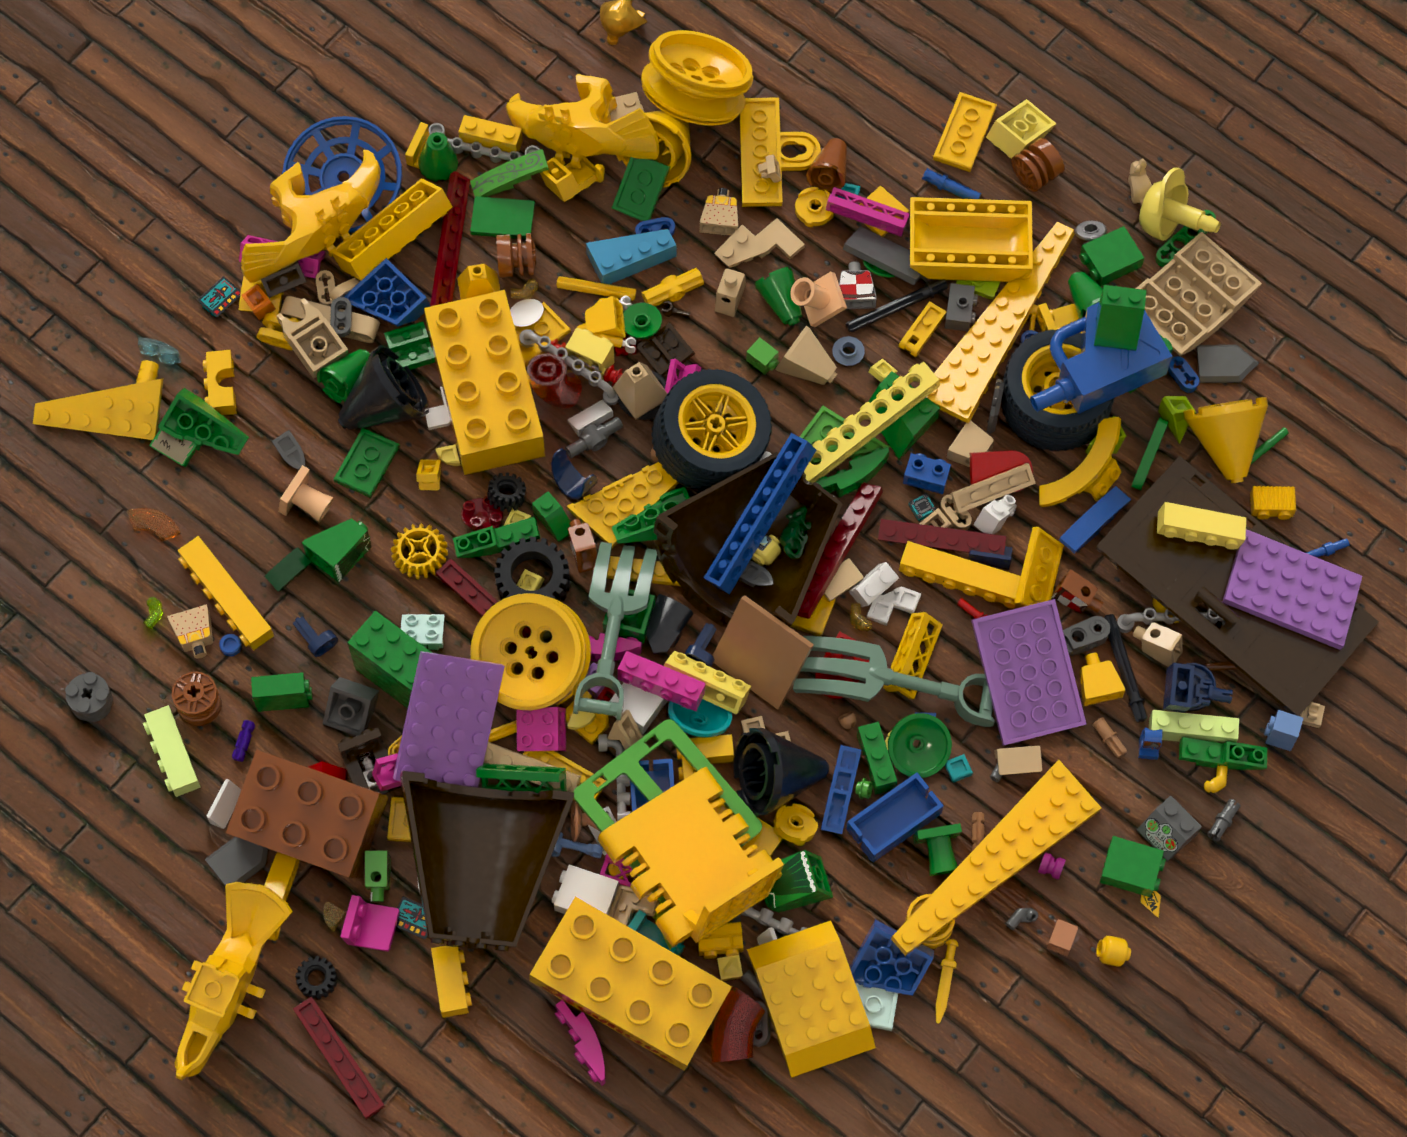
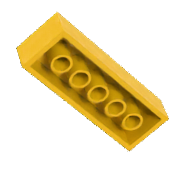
[331,178,452,281]

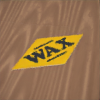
[1141,891,1161,918]

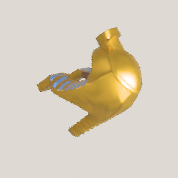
[600,0,647,45]

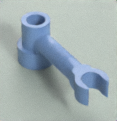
[551,832,603,858]

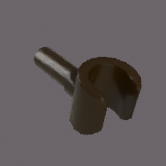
[661,301,690,317]

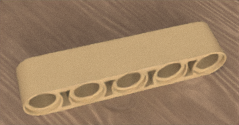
[280,296,380,343]

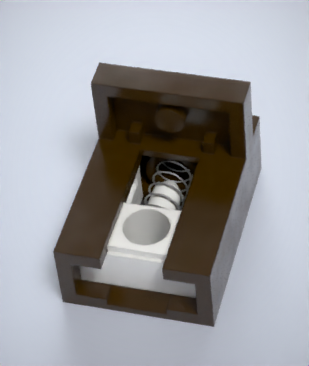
[337,728,401,794]

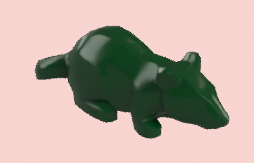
[779,505,811,559]

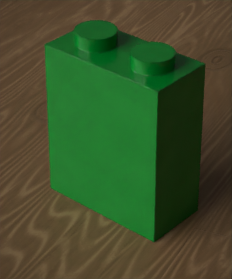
[1079,226,1144,287]
[251,672,313,712]
[1099,836,1166,897]

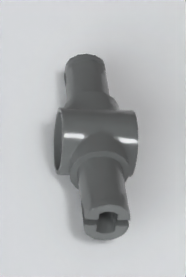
[565,417,623,459]

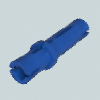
[922,168,982,199]

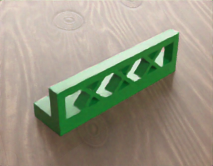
[476,763,567,793]

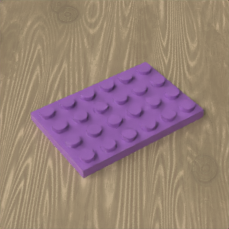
[1222,529,1362,650]
[971,599,1086,745]
[393,651,505,788]

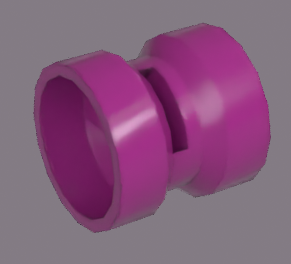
[1038,852,1066,880]

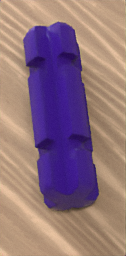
[232,720,255,762]

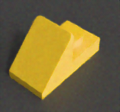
[416,460,441,490]

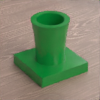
[913,823,962,876]

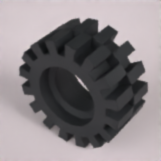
[487,472,526,512]
[295,956,337,1000]

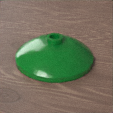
[888,713,952,778]

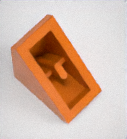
[241,284,276,321]

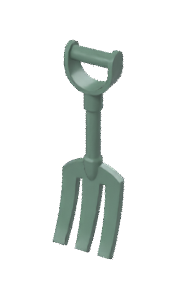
[573,542,658,721]
[793,636,995,727]

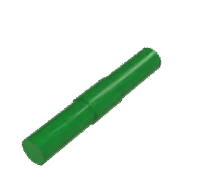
[1251,427,1289,464]

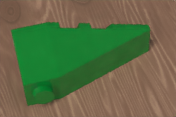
[158,388,249,455]
[611,487,690,543]

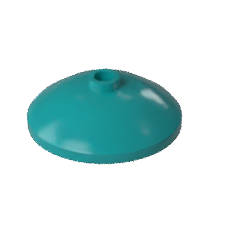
[668,699,732,738]

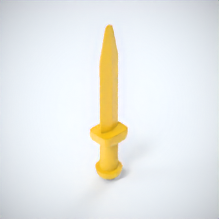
[936,939,959,1024]

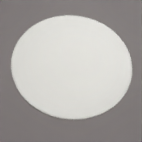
[510,299,544,327]

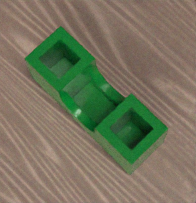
[857,722,897,795]

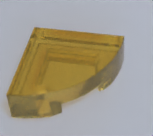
[324,901,346,932]

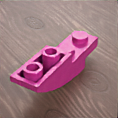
[589,633,642,661]
[555,1000,605,1086]

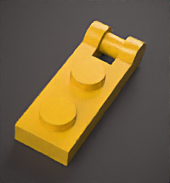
[898,301,947,357]

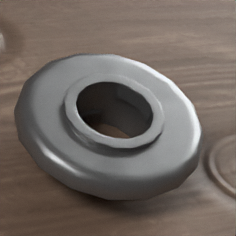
[1075,220,1107,241]

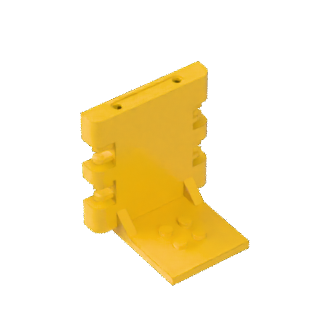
[597,767,784,948]

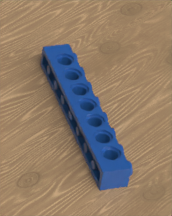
[704,433,816,594]

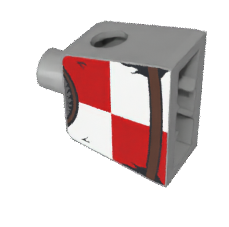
[839,262,876,309]

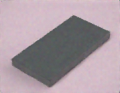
[843,226,922,285]

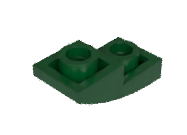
[264,547,312,592]

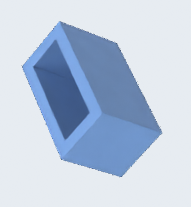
[1264,710,1303,751]

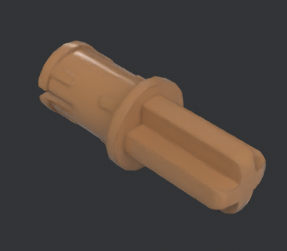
[1092,717,1127,758]

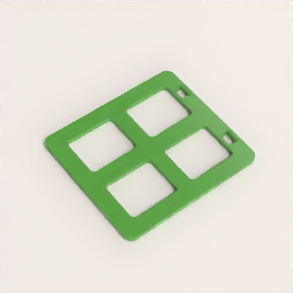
[574,719,762,903]

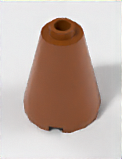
[806,138,847,193]

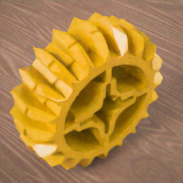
[391,523,448,579]

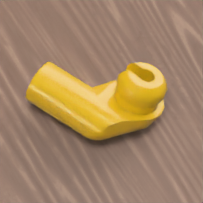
[1204,765,1228,793]

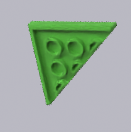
[800,406,889,464]

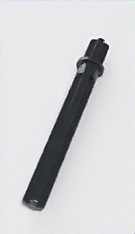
[846,279,948,332]
[1104,614,1148,722]

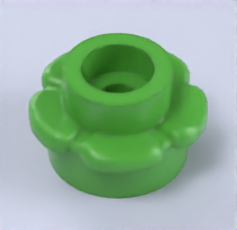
[855,778,873,799]

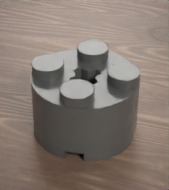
[65,672,113,722]

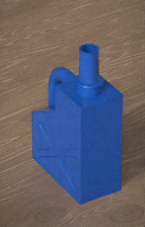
[1030,303,1172,414]

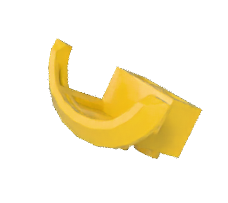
[540,157,605,202]

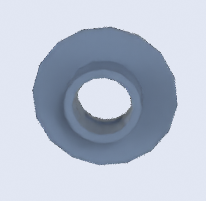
[832,336,865,366]

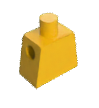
[1080,653,1125,706]

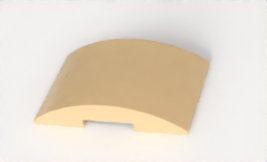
[1135,232,1262,356]

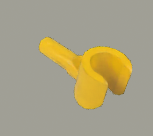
[1029,304,1038,331]

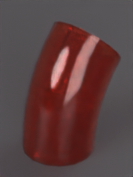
[527,353,582,409]
[711,986,766,1063]

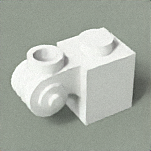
[974,495,1017,534]

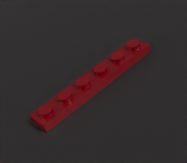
[878,519,1007,555]
[293,996,385,1120]

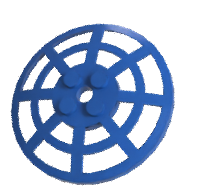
[282,116,402,233]

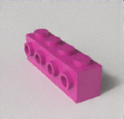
[618,651,706,711]

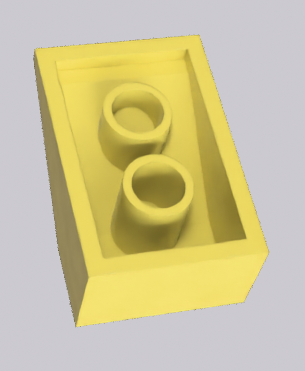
[986,99,1056,159]

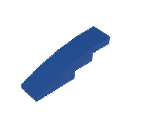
[1059,486,1131,554]
[821,745,862,834]

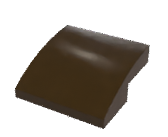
[261,261,307,298]
[636,322,695,376]

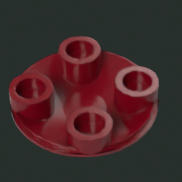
[461,496,503,531]

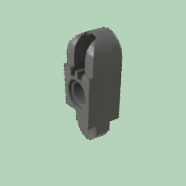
[1063,616,1110,656]

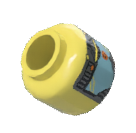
[752,534,781,566]

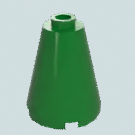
[418,132,458,182]
[754,267,802,326]
[1068,272,1103,319]
[317,349,370,403]

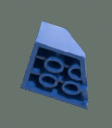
[344,258,430,326]
[850,919,934,996]

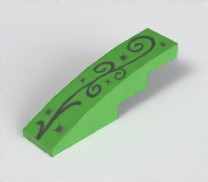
[470,149,549,197]

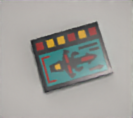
[198,276,241,317]
[396,896,428,939]

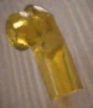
[511,279,538,299]
[850,603,872,632]

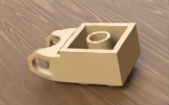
[277,298,348,379]

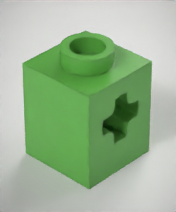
[746,337,779,374]

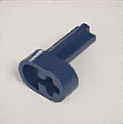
[293,616,338,657]
[684,623,717,667]

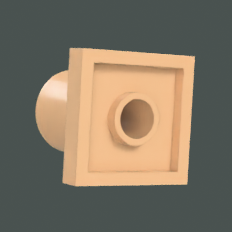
[791,271,847,327]
[279,465,334,522]

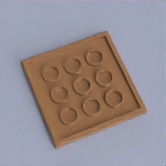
[712,596,814,709]

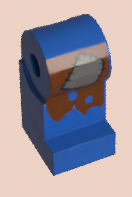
[1138,727,1162,760]

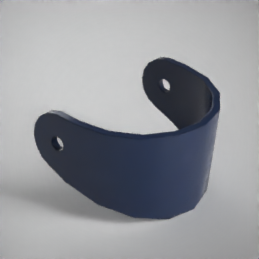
[551,448,597,500]

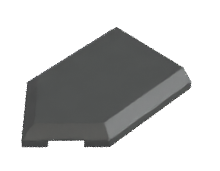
[1196,345,1259,383]
[986,379,1004,434]
[204,837,268,886]

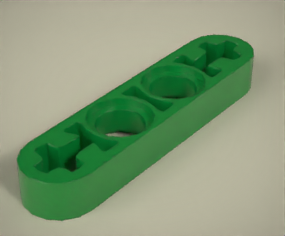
[1155,210,1216,267]
[1131,417,1169,491]

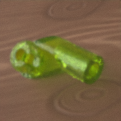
[143,597,163,629]

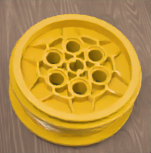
[641,30,753,126]
[470,593,591,710]

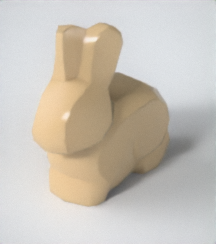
[1128,159,1152,205]

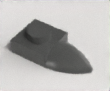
[272,430,305,470]
[739,560,774,587]

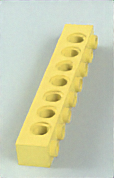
[804,361,940,483]

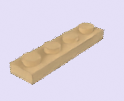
[950,463,1035,513]

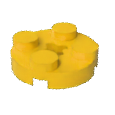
[795,187,834,227]
[773,804,818,846]

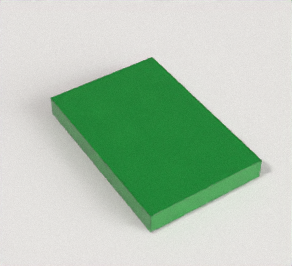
[612,157,670,221]
[470,196,535,239]
[334,428,400,498]

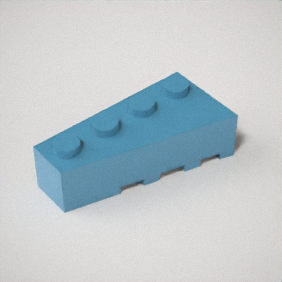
[586,229,677,284]

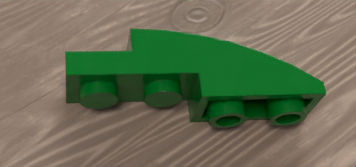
[816,447,889,498]
[453,517,541,558]
[1179,737,1268,770]

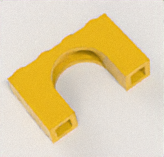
[676,734,734,822]

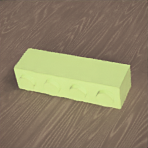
[143,705,201,797]
[1149,710,1239,743]

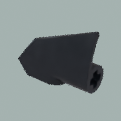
[646,594,693,654]

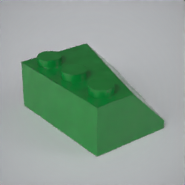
[869,371,940,460]

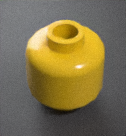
[1096,936,1131,967]

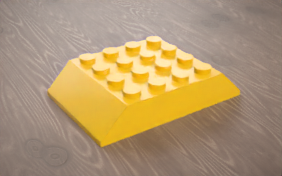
[910,197,1033,282]
[747,920,876,1078]

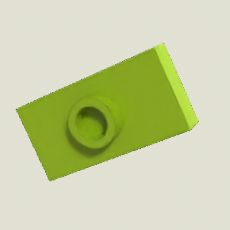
[956,280,1001,300]

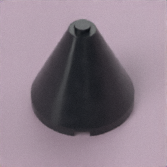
[338,345,429,430]
[733,728,829,816]

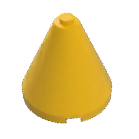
[616,110,691,187]
[1183,397,1268,483]

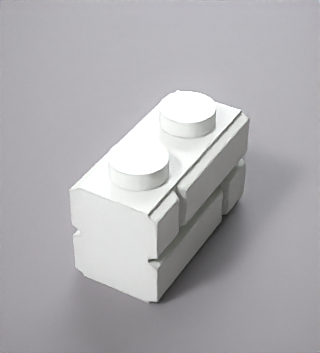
[849,562,899,607]

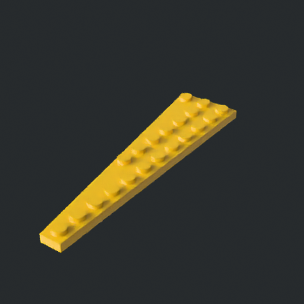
[927,222,1075,424]
[891,760,1101,956]

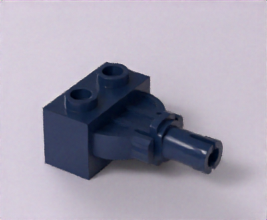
[1163,663,1233,713]

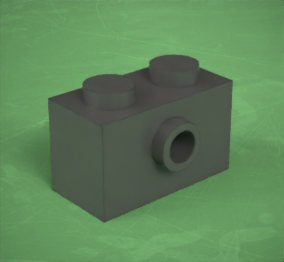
[945,283,978,331]

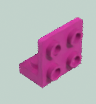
[517,707,566,751]
[340,895,400,952]

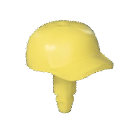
[1139,168,1221,241]

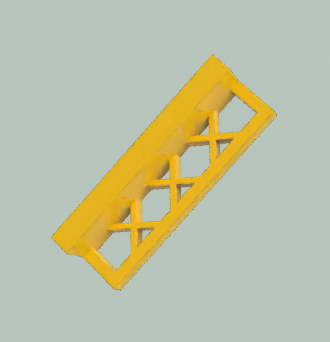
[883,612,943,699]

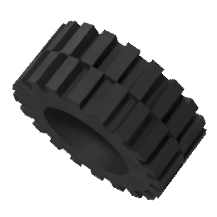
[495,537,570,601]

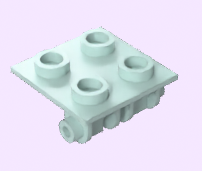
[401,614,445,650]

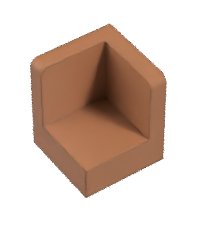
[1047,919,1078,956]

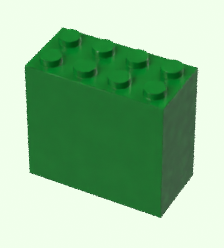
[347,610,432,709]

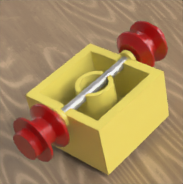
[546,328,623,387]

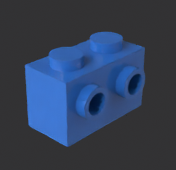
[903,453,951,494]

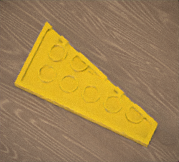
[33,378,164,440]
[566,462,679,548]

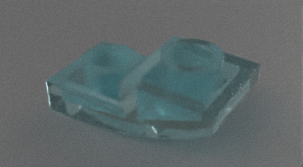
[138,337,181,364]

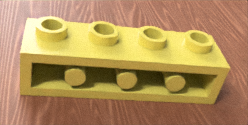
[1157,502,1246,549]
[664,651,751,715]

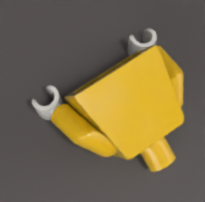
[577,296,636,353]

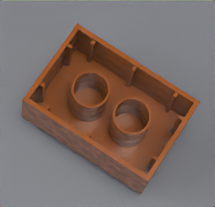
[226,749,389,879]

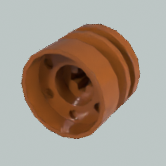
[1011,138,1065,192]
[496,233,536,278]
[171,672,222,726]

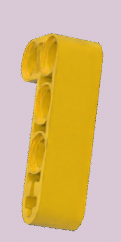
[264,852,300,941]

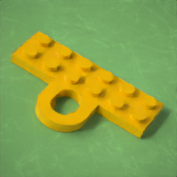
[740,98,821,207]

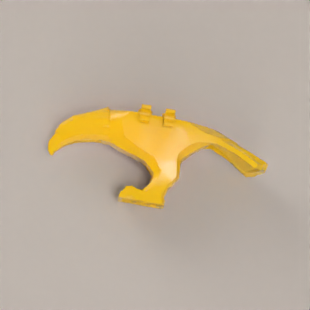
[506,74,660,169]
[241,150,381,283]
[174,882,293,1080]

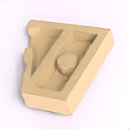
[714,225,771,268]

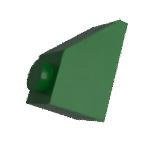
[532,491,571,543]

